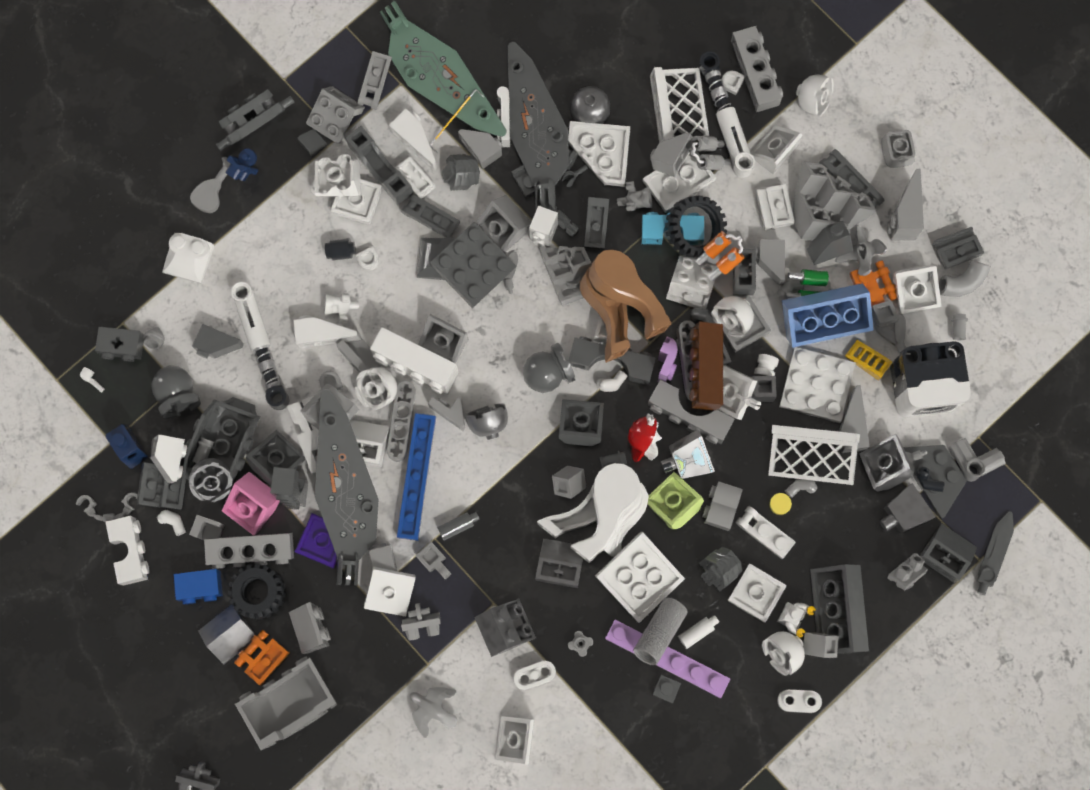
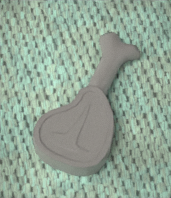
[190,157,231,213]

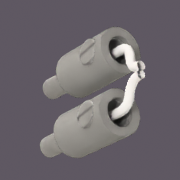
[690,136,731,170]

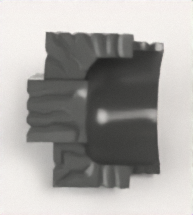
[442,154,480,191]
[699,547,742,591]

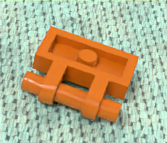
[849,260,897,307]
[234,629,290,686]

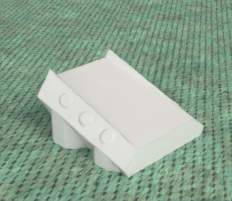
[315,154,361,197]

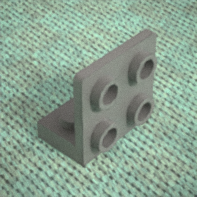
[306,86,365,144]

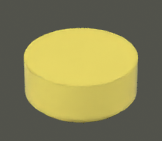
[770,493,792,515]

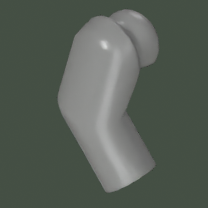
[785,479,817,498]

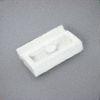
[756,184,795,230]

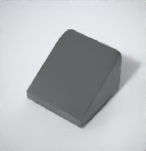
[297,129,327,157]

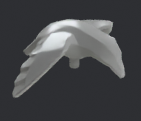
[835,225,887,276]
[410,687,457,738]

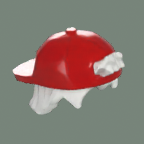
[628,413,662,462]

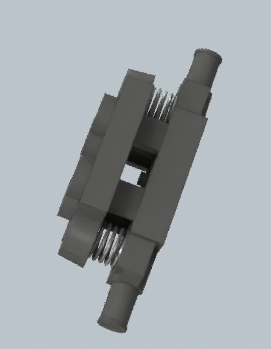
[216,89,295,151]

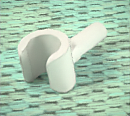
[80,367,105,393]

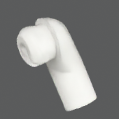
[157,510,186,536]

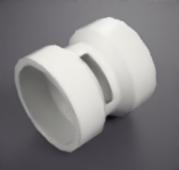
[754,354,779,376]

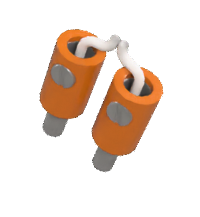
[695,231,745,281]

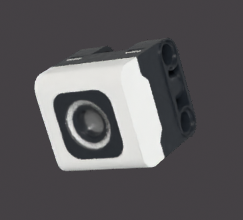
[890,341,971,418]

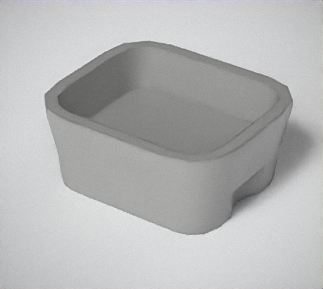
[881,130,915,168]

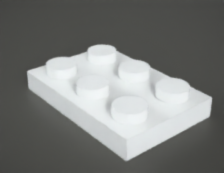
[643,148,716,213]

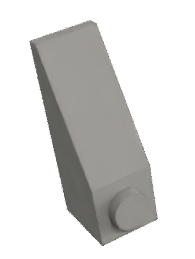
[837,385,870,453]

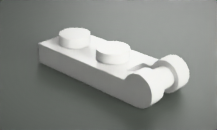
[497,87,510,147]
[735,506,796,559]

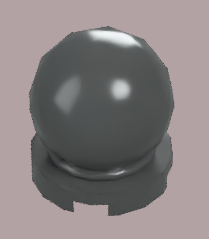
[523,343,575,393]
[151,365,201,419]

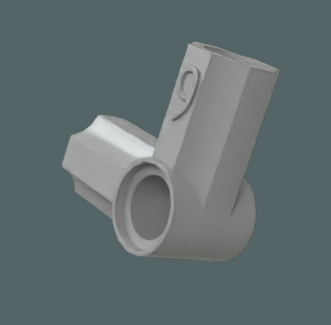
[949,438,1006,482]

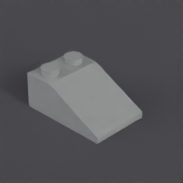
[887,169,924,241]

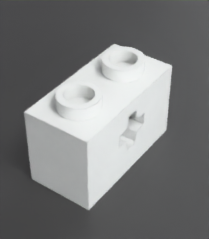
[529,206,558,247]

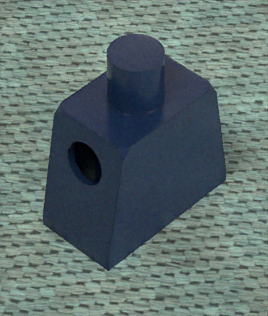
[105,424,149,469]

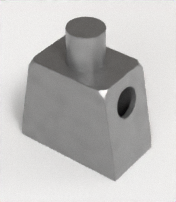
[880,483,936,533]

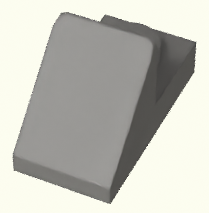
[428,396,465,431]

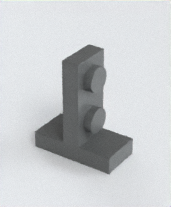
[584,197,609,248]

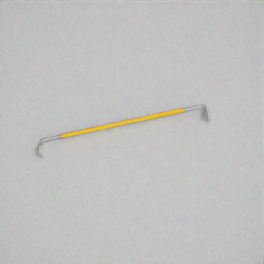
[430,89,484,153]

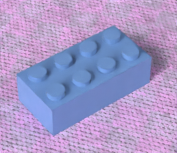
[782,283,874,348]

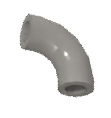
[939,260,991,297]

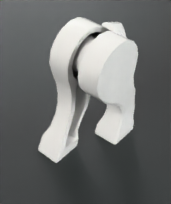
[537,463,649,563]

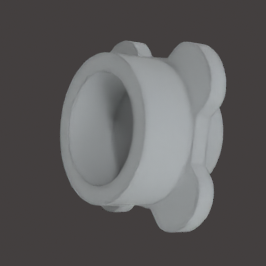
[568,631,593,657]

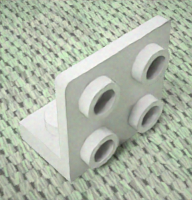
[666,256,717,309]

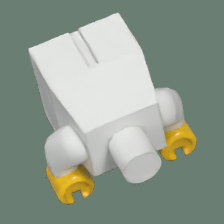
[777,602,816,638]

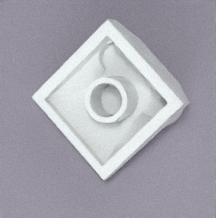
[162,233,215,284]
[893,265,942,314]

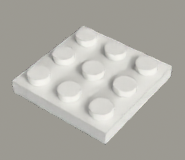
[779,347,856,423]
[595,532,685,623]

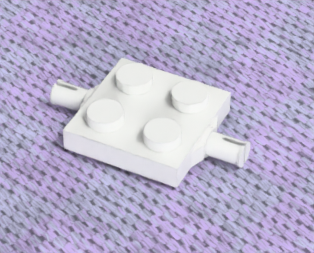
[718,365,761,420]

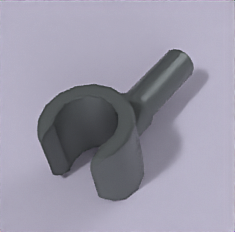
[561,165,588,187]

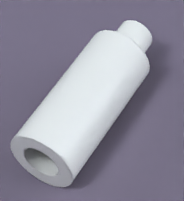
[678,615,719,649]

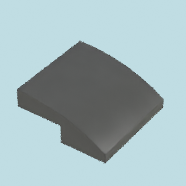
[136,463,186,510]

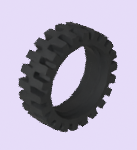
[665,195,727,258]

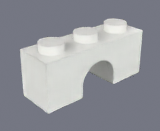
[106,516,149,586]

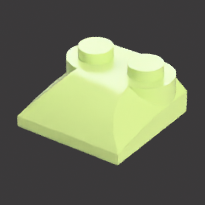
[647,472,704,529]

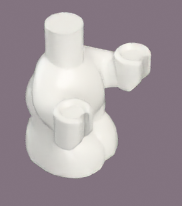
[324,294,359,324]

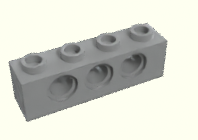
[731,26,783,112]
[204,533,294,569]

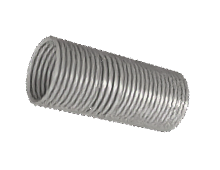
[633,598,688,665]

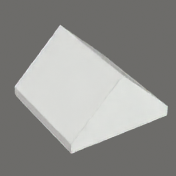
[751,125,803,174]
[495,716,534,764]

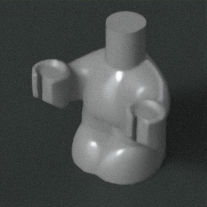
[617,181,652,211]

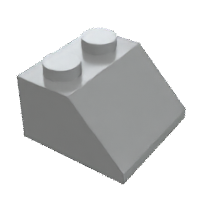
[476,195,531,253]

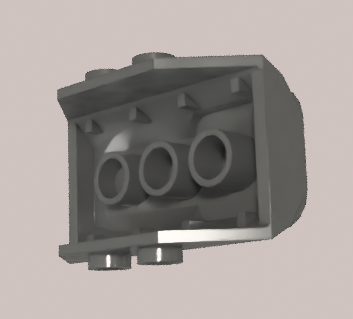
[182,397,261,495]

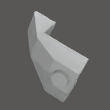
[794,161,876,241]

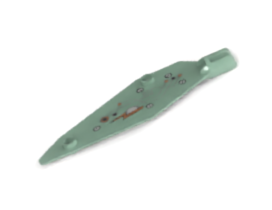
[379,1,507,137]

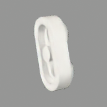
[514,661,556,690]
[777,690,822,713]

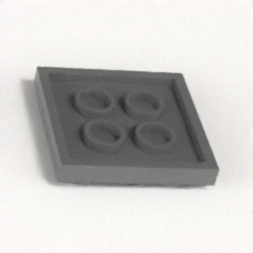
[429,222,517,309]

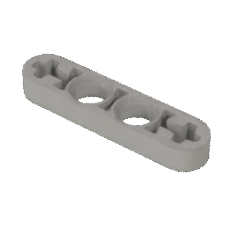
[677,321,695,400]
[387,381,416,462]

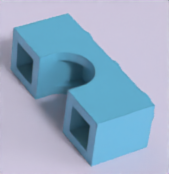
[641,212,704,245]

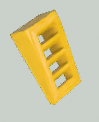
[845,340,893,381]

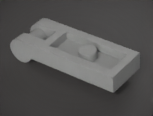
[357,51,392,110]

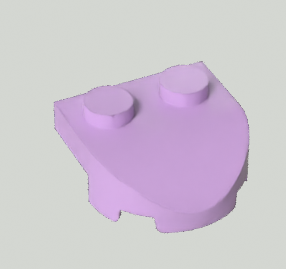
[657,336,677,382]

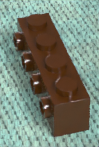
[689,321,723,410]

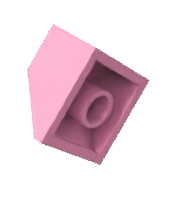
[222,472,280,536]

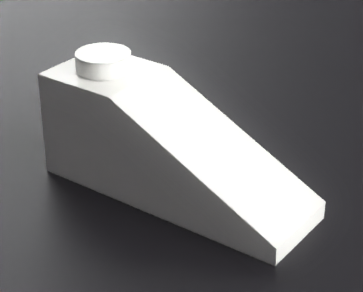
[389,108,437,171]
[294,315,361,348]

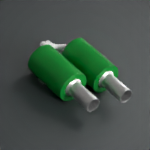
[784,269,835,300]

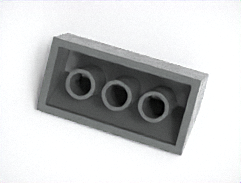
[810,564,869,654]

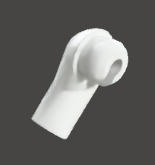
[597,370,628,392]

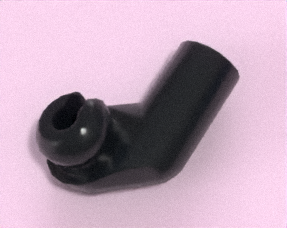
[916,467,945,492]

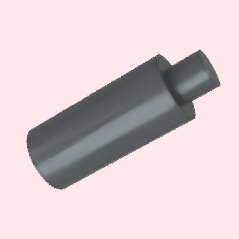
[437,512,480,541]

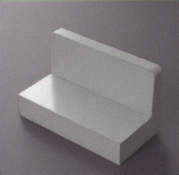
[336,338,381,373]

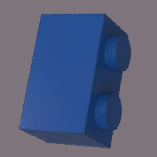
[174,569,223,605]

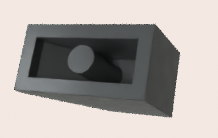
[807,221,853,265]
[192,324,244,359]

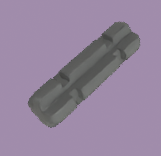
[550,207,579,236]

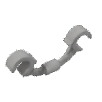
[76,493,138,522]

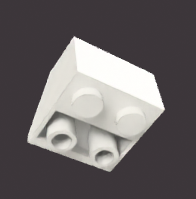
[349,420,390,468]
[150,435,187,483]

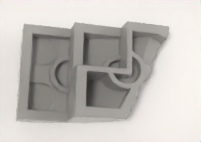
[539,245,592,306]

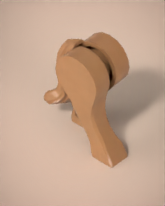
[580,250,671,363]

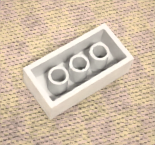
[370,327,459,395]

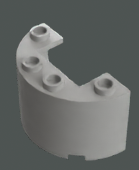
[235,657,337,750]

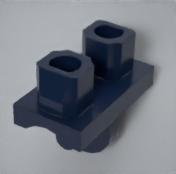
[225,149,259,181]

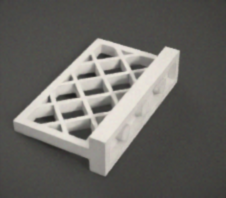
[650,67,709,143]
[769,425,860,485]

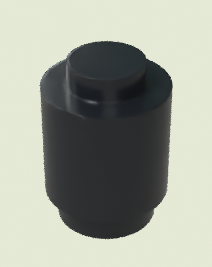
[325,238,356,261]

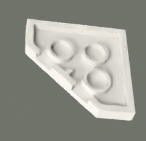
[568,121,630,187]

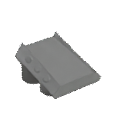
[300,383,359,430]

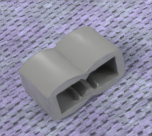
[702,481,743,531]

